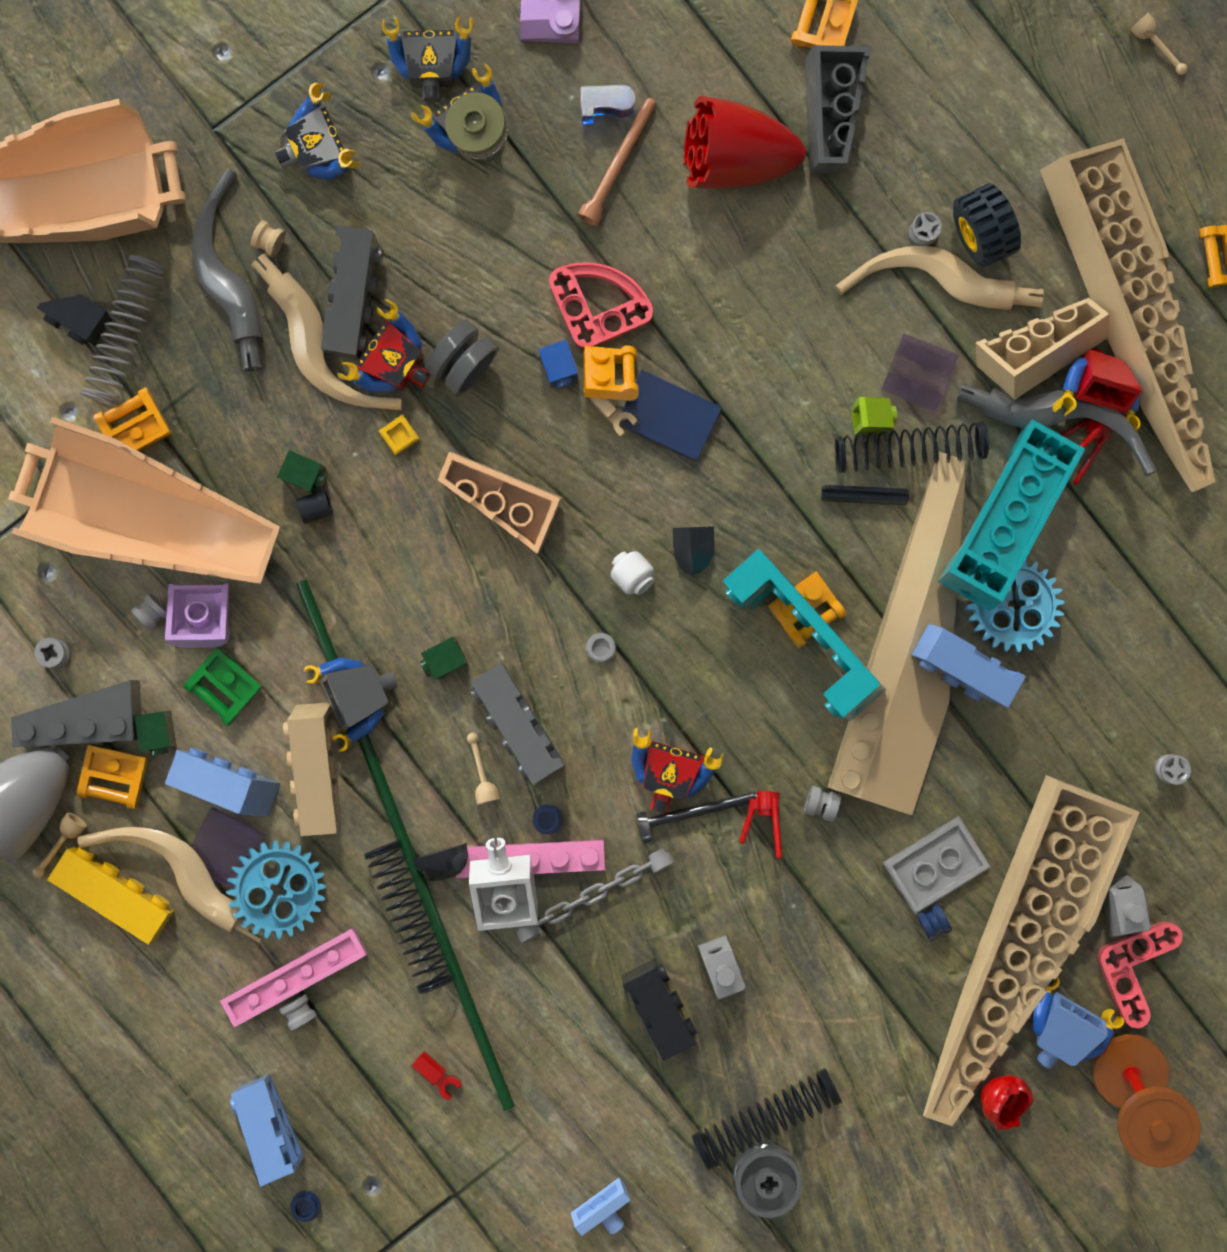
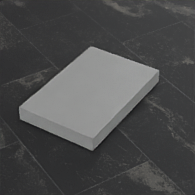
[883,816,991,915]

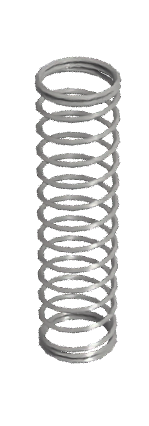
[80,254,166,407]

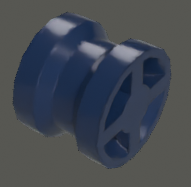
[917,904,952,942]

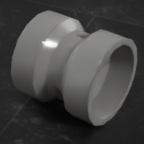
[804,785,841,822]

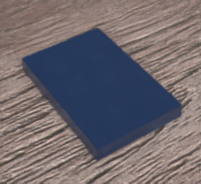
[620,370,722,461]

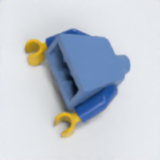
[1033,977,1124,1069]

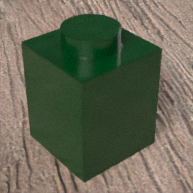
[277,450,327,494]
[420,637,469,680]
[134,711,177,756]

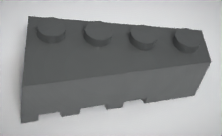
[805,45,872,174]
[321,225,384,360]
[470,663,565,785]
[11,680,141,748]

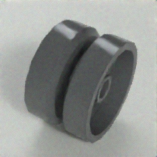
[424,319,499,397]
[733,1140,803,1218]

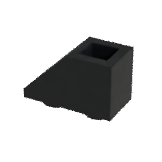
[37,295,112,346]

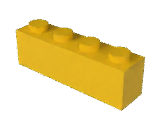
[47,847,175,945]

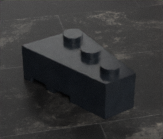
[622,959,698,1061]

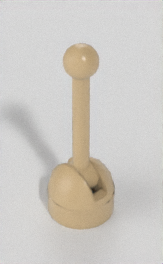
[1130,12,1188,75]
[467,733,500,805]
[32,812,87,878]

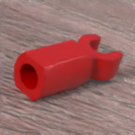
[411,1051,462,1100]

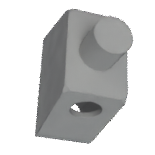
[1103,875,1151,937]
[698,935,746,1000]

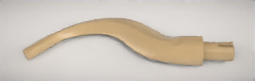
[835,246,1044,310]
[251,254,403,410]
[77,827,263,943]

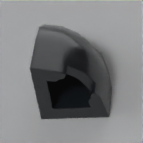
[673,526,715,575]
[413,843,468,881]

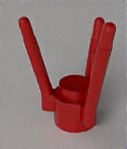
[1046,418,1112,485]
[739,791,782,859]

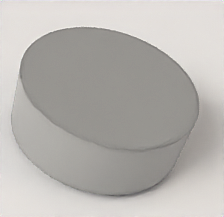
[586,633,616,662]

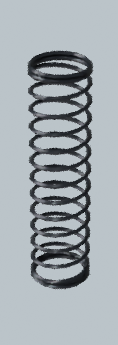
[835,421,989,474]
[363,840,454,994]

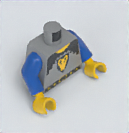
[275,83,360,180]

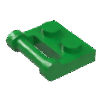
[183,647,263,727]

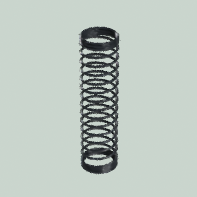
[692,1068,842,1171]

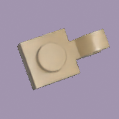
[589,397,638,438]

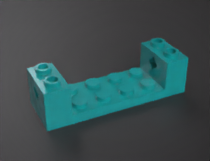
[938,419,1085,611]
[723,549,886,721]

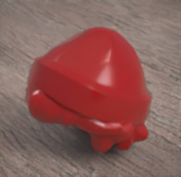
[981,1075,1034,1131]

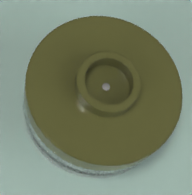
[445,92,508,159]

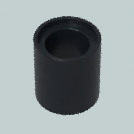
[296,490,334,524]

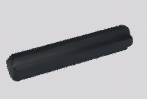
[821,485,909,505]

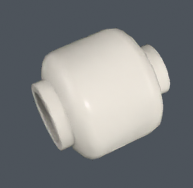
[611,551,655,595]

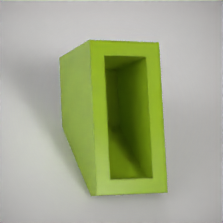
[851,397,897,436]

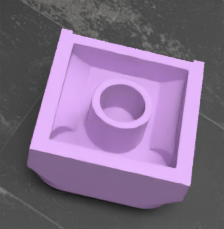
[520,0,580,44]
[165,583,231,648]

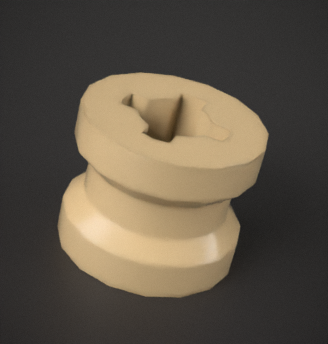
[250,220,286,258]

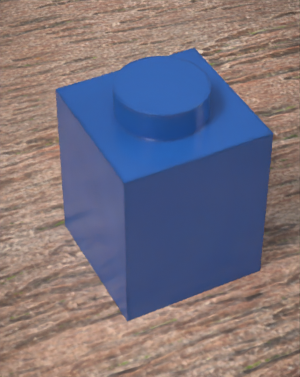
[538,339,578,389]

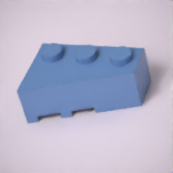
[911,624,1026,708]
[165,747,280,817]
[230,1074,304,1187]

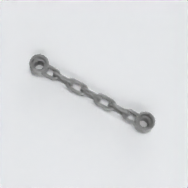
[516,848,675,943]

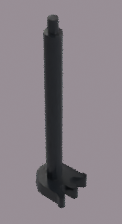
[636,792,756,843]

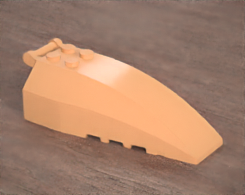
[0,99,186,243]
[8,417,280,584]

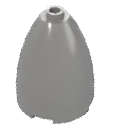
[0,746,70,866]

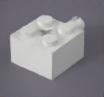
[469,838,538,931]

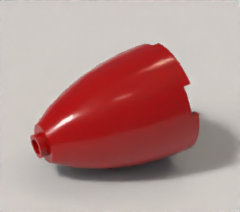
[683,96,806,190]

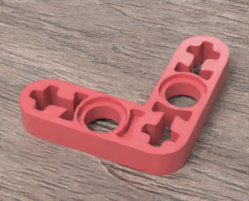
[1097,921,1183,1028]

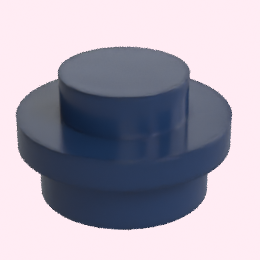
[533,804,563,834]
[290,1190,321,1222]

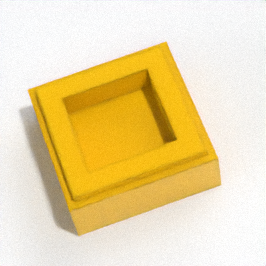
[379,414,420,456]

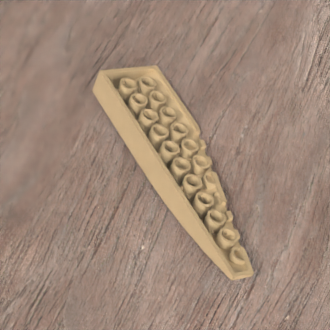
[1040,138,1215,492]
[827,452,967,815]
[923,775,1140,1126]

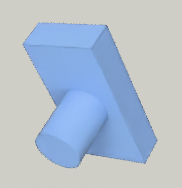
[571,1178,631,1236]

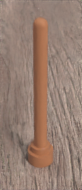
[577,98,656,227]

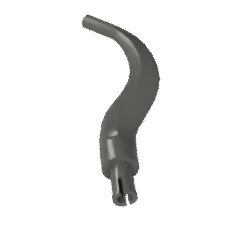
[192,168,263,372]
[957,383,1157,476]

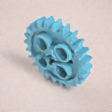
[965,560,1065,654]
[226,841,326,939]

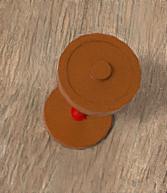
[1091,1034,1202,1168]

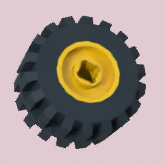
[953,183,1021,268]

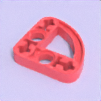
[549,262,653,350]

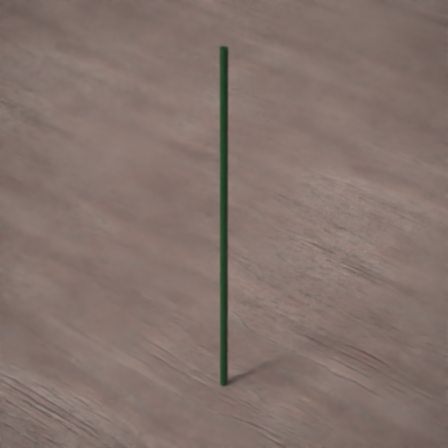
[296,580,515,1111]

